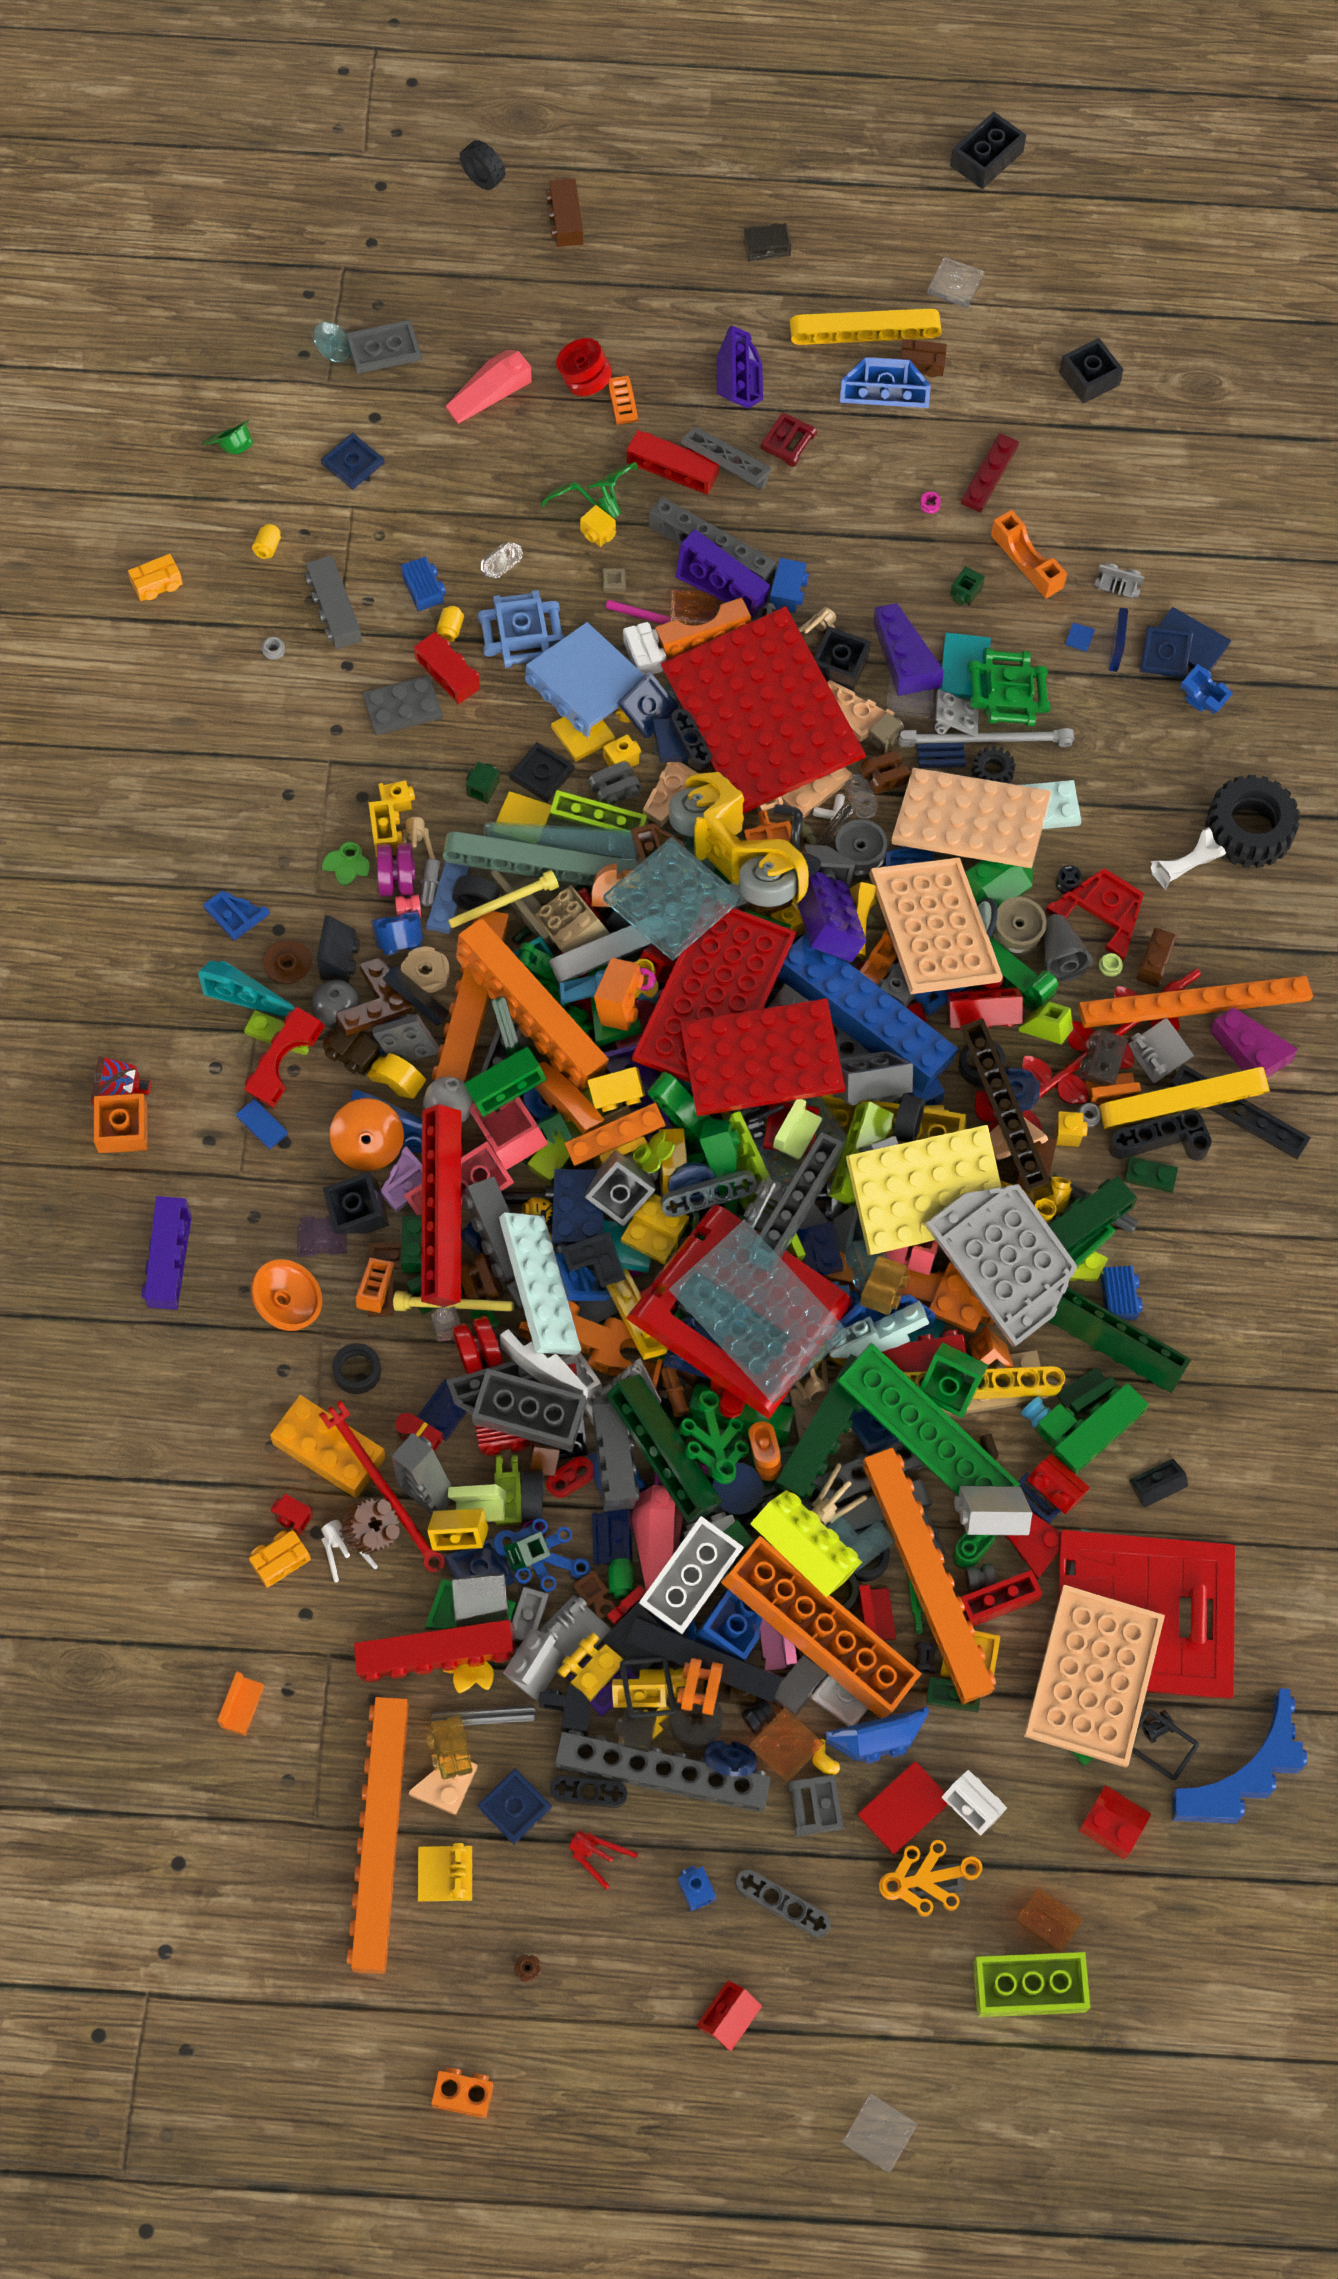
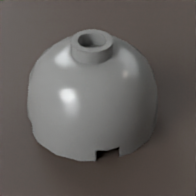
[423,1077,473,1122]

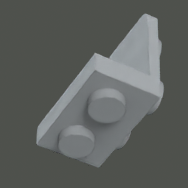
[503,1629,564,1700]

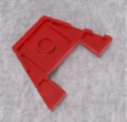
[1046,868,1144,961]

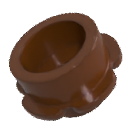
[514,1954,541,1982]

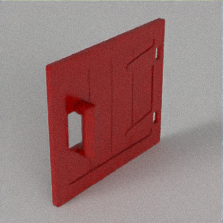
[1058,1530,1235,1699]

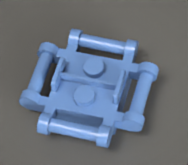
[478,590,565,668]

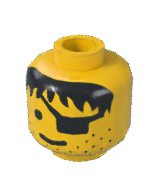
[521,1197,553,1230]

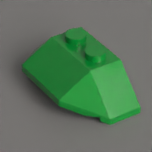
[965,860,1034,909]

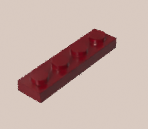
[961,433,1019,513]

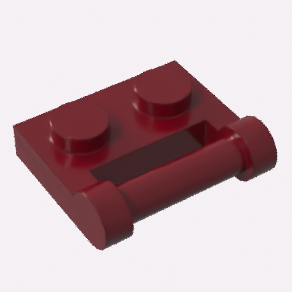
[761,412,817,467]

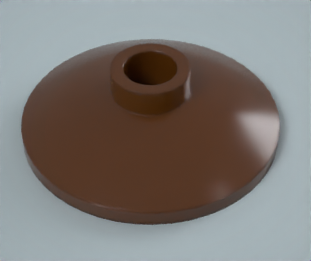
[263,940,311,984]

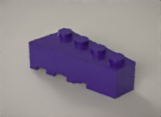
[676,529,770,617]
[873,603,944,696]

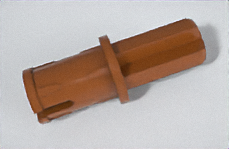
[661,1367,690,1417]

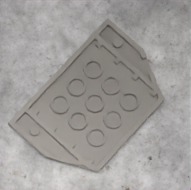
[924,1184,1077,1347]

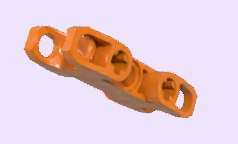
[518,1301,638,1376]

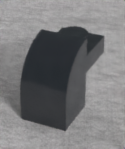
[538,1685,590,1736]

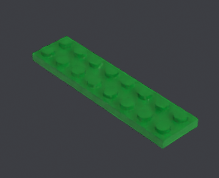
[836,1343,1020,1496]

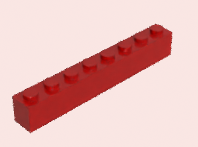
[421,1104,462,1307]

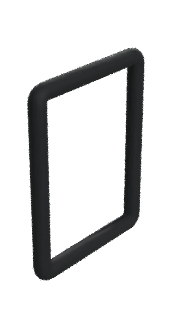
[620,1656,676,1718]
[1132,1709,1199,1780]

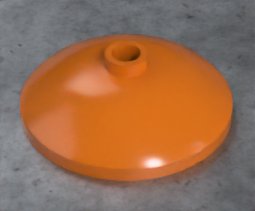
[330,1098,404,1171]
[251,1259,322,1331]

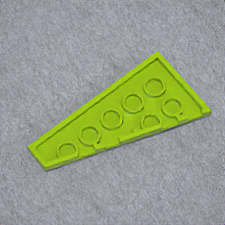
[729,1111,806,1261]

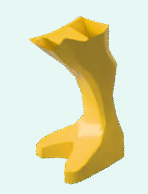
[849,882,878,962]

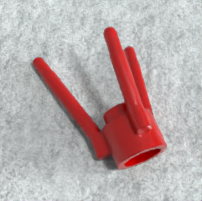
[569,1830,638,1889]

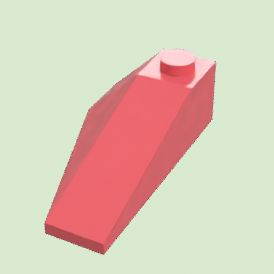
[446,350,532,424]
[404,1141,514,1216]
[632,1485,683,1592]

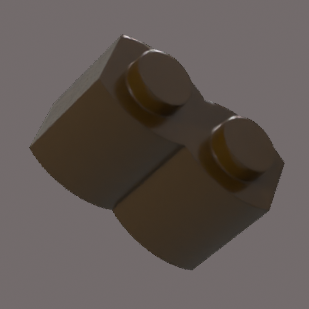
[323,1024,380,1075]

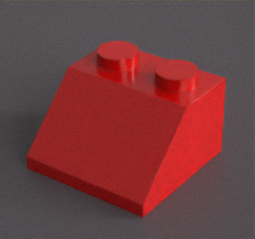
[1078,1785,1151,1860]

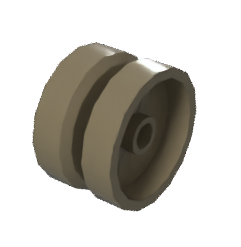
[991,896,1047,958]

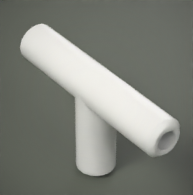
[813,794,845,838]

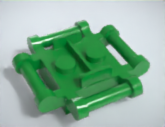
[967,648,1051,726]

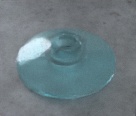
[313,322,351,362]

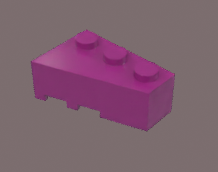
[1210,1007,1298,1078]

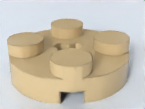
[401,946,450,994]

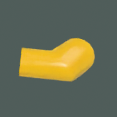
[812,1739,840,1775]

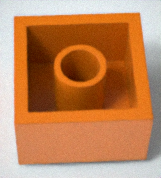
[94,1094,148,1153]

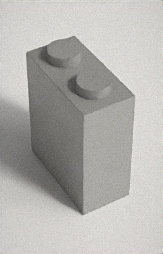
[954,1486,1032,1535]

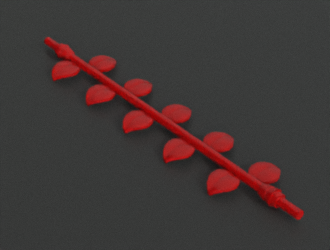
[975,968,1201,1133]

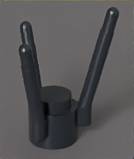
[743,1104,784,1140]

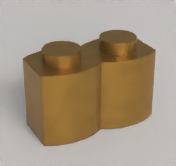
[860,1256,910,1315]

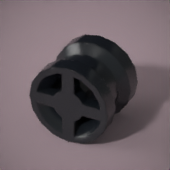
[1056,865,1082,894]

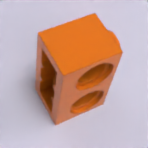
[431,2067,494,2119]

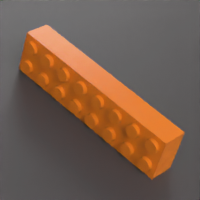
[456,918,609,1094]
[721,1536,922,1719]

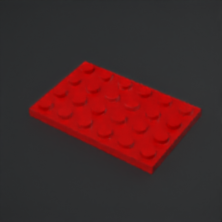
[680,998,845,1116]

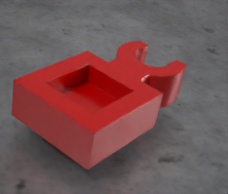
[607,1585,646,1626]

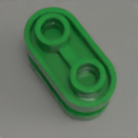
[952,1531,997,1570]

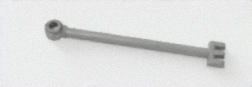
[897,728,1074,747]

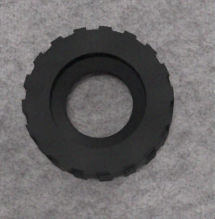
[459,140,506,191]

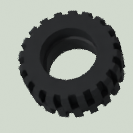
[1205,775,1300,868]

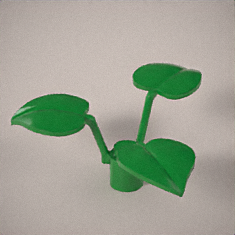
[541,462,638,518]

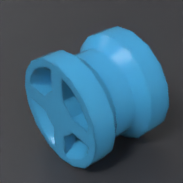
[1021,1396,1052,1429]

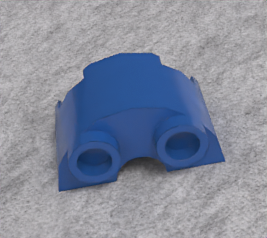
[1180,664,1233,714]
[371,910,424,955]

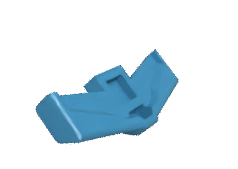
[558,970,658,1006]

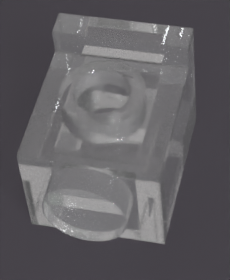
[431,1306,461,1342]

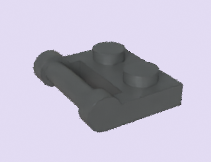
[787,1775,844,1837]

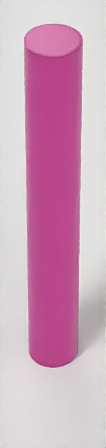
[606,600,674,624]

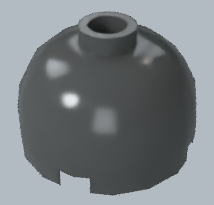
[312,980,361,1029]

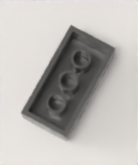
[472,1369,587,1452]

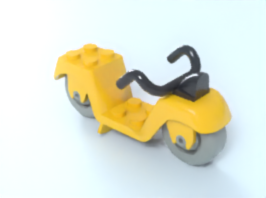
[669,772,821,907]

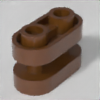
[859,751,912,794]
[461,1252,503,1301]

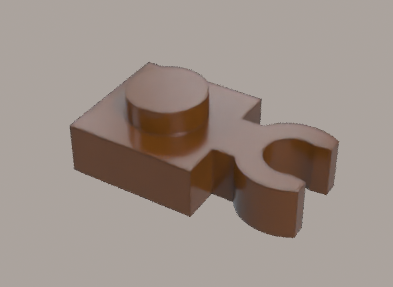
[573,1570,615,1620]

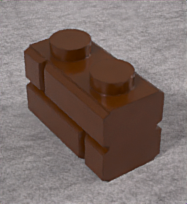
[901,339,947,377]
[1136,928,1177,987]

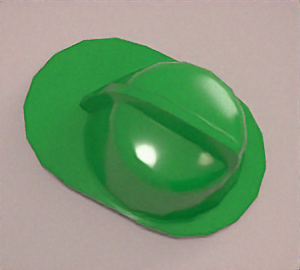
[202,419,253,454]

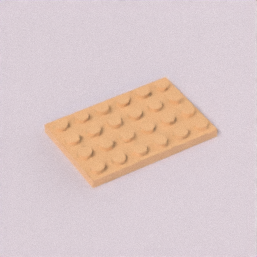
[892,768,1051,868]
[869,858,1003,994]
[1024,1585,1165,1768]

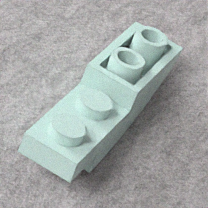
[826,1301,929,1358]

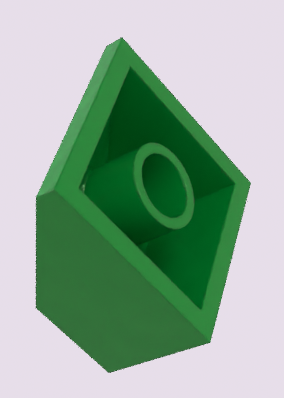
[920,1342,988,1419]

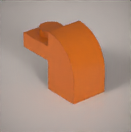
[592,863,641,907]

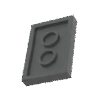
[346,320,422,374]
[363,675,443,736]

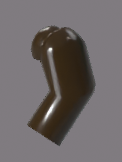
[980,1434,999,1460]

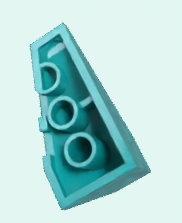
[198,960,295,1018]

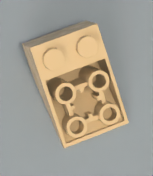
[534,885,610,953]

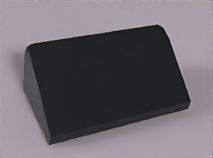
[1129,1459,1188,1507]

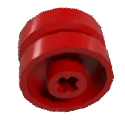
[556,338,612,396]
[452,1315,503,1374]

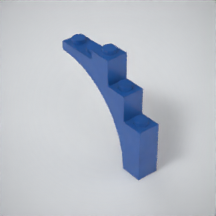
[1172,1688,1307,1824]

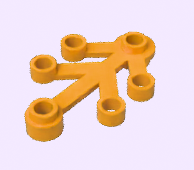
[879,1840,982,1917]

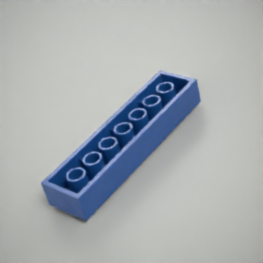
[777,933,958,1093]

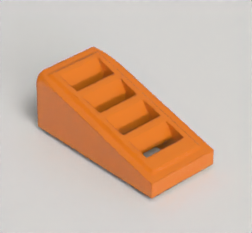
[608,376,638,425]
[356,1258,394,1313]

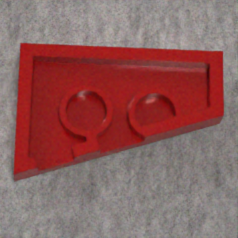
[1004,1512,1060,1581]

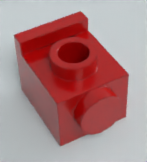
[271,1493,313,1537]

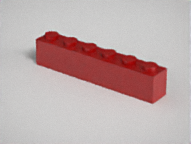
[354,1620,516,1682]

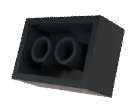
[950,112,1026,189]

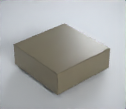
[602,568,626,592]

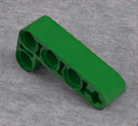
[989,937,1058,1011]
[647,1072,712,1154]

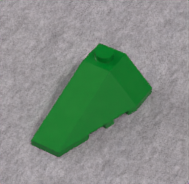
[699,1118,740,1217]

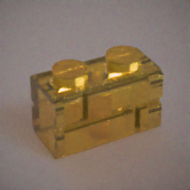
[427,1715,473,1780]

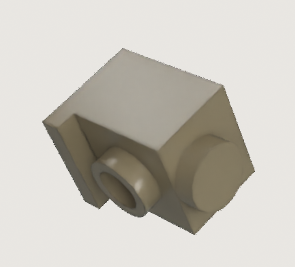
[867,713,904,754]

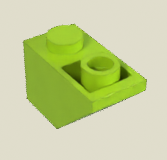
[1019,1002,1073,1045]

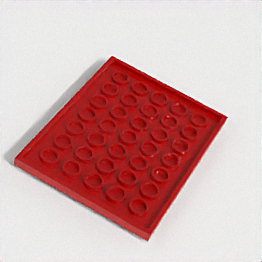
[661,606,865,814]

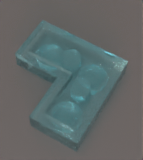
[827,1516,895,1574]

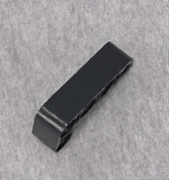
[1109,1110,1212,1161]

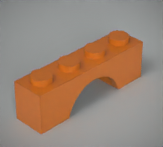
[991,510,1067,599]
[655,597,752,660]
[564,1102,666,1167]

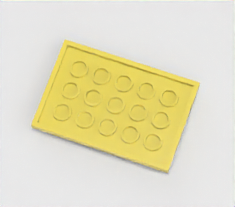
[846,1125,1001,1255]

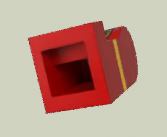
[395,1413,443,1452]

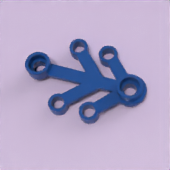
[493,1518,591,1593]

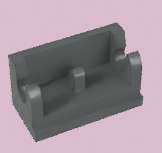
[773,1655,826,1720]

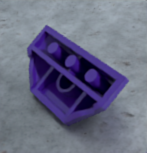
[716,325,763,408]

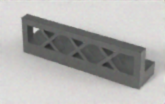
[681,427,771,490]

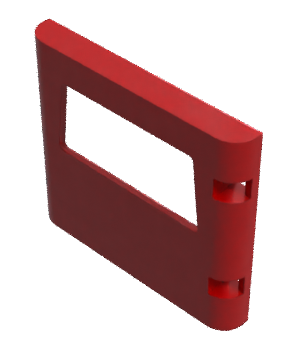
[626,1205,852,1419]

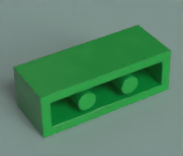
[464,1046,547,1117]

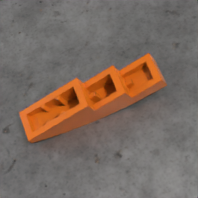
[860,928,899,985]
[535,1061,605,1134]

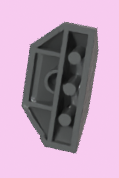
[447,1353,545,1414]

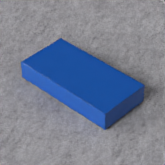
[236,1099,288,1150]

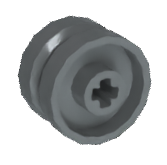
[834,819,887,881]

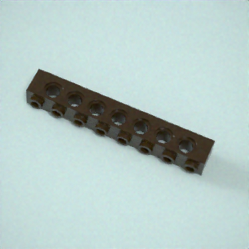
[960,1018,1054,1202]

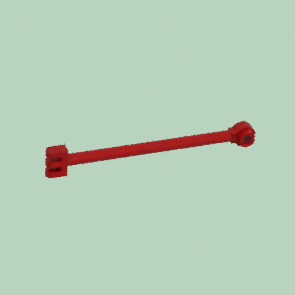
[319,1400,445,1572]

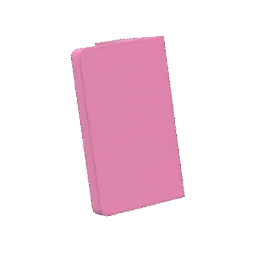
[760,1619,797,1671]

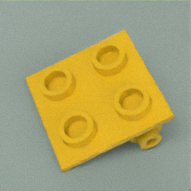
[418,1843,472,1902]

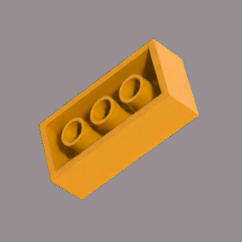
[270,1395,386,1499]

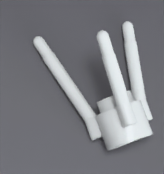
[321,1520,378,1582]

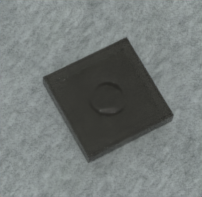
[452,1572,509,1628]

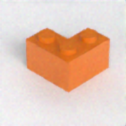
[594,958,644,1031]

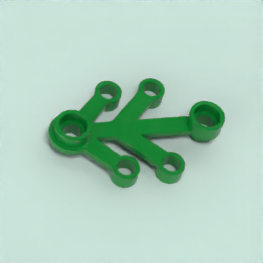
[679,1390,749,1484]

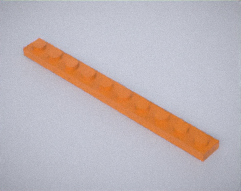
[1078,976,1313,1028]

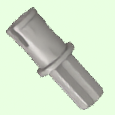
[420,859,440,907]

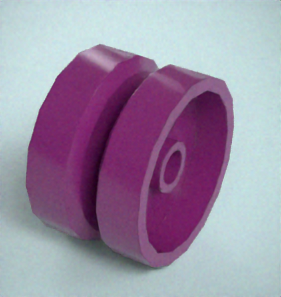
[377,843,415,897]

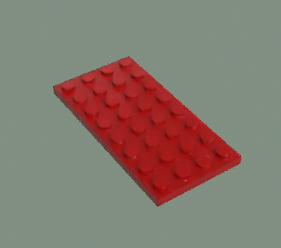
[632,897,796,1083]

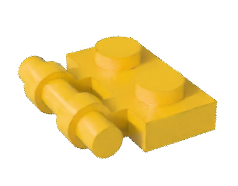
[557,1632,624,1702]

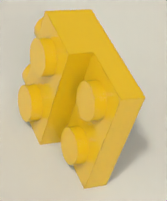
[621,1194,689,1265]

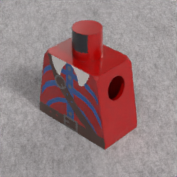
[91,1056,151,1107]

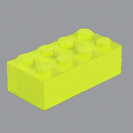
[750,1490,862,1597]

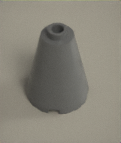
[1043,914,1093,982]

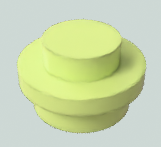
[1099,953,1123,977]

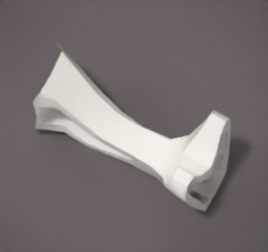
[1150,827,1226,890]

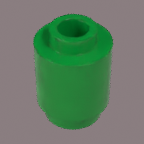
[608,1559,635,1599]

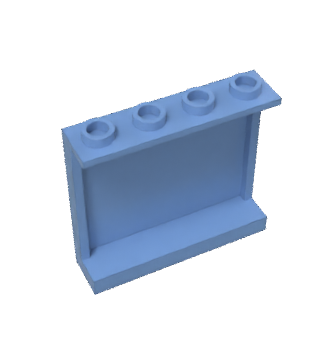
[525,622,644,737]

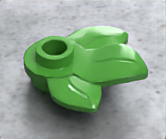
[322,842,370,886]

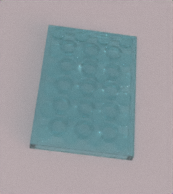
[669,1220,850,1404]

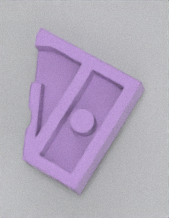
[381,1146,422,1212]

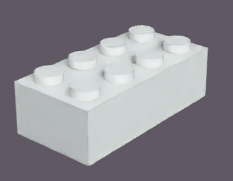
[639,1516,744,1635]

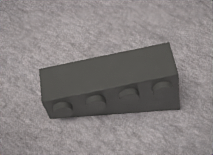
[592,1404,639,1512]
[392,1433,452,1514]

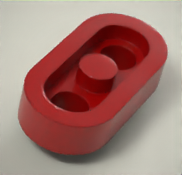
[546,1457,595,1498]

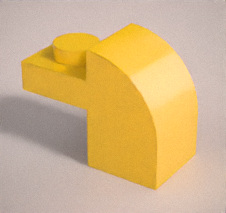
[366,1053,426,1099]

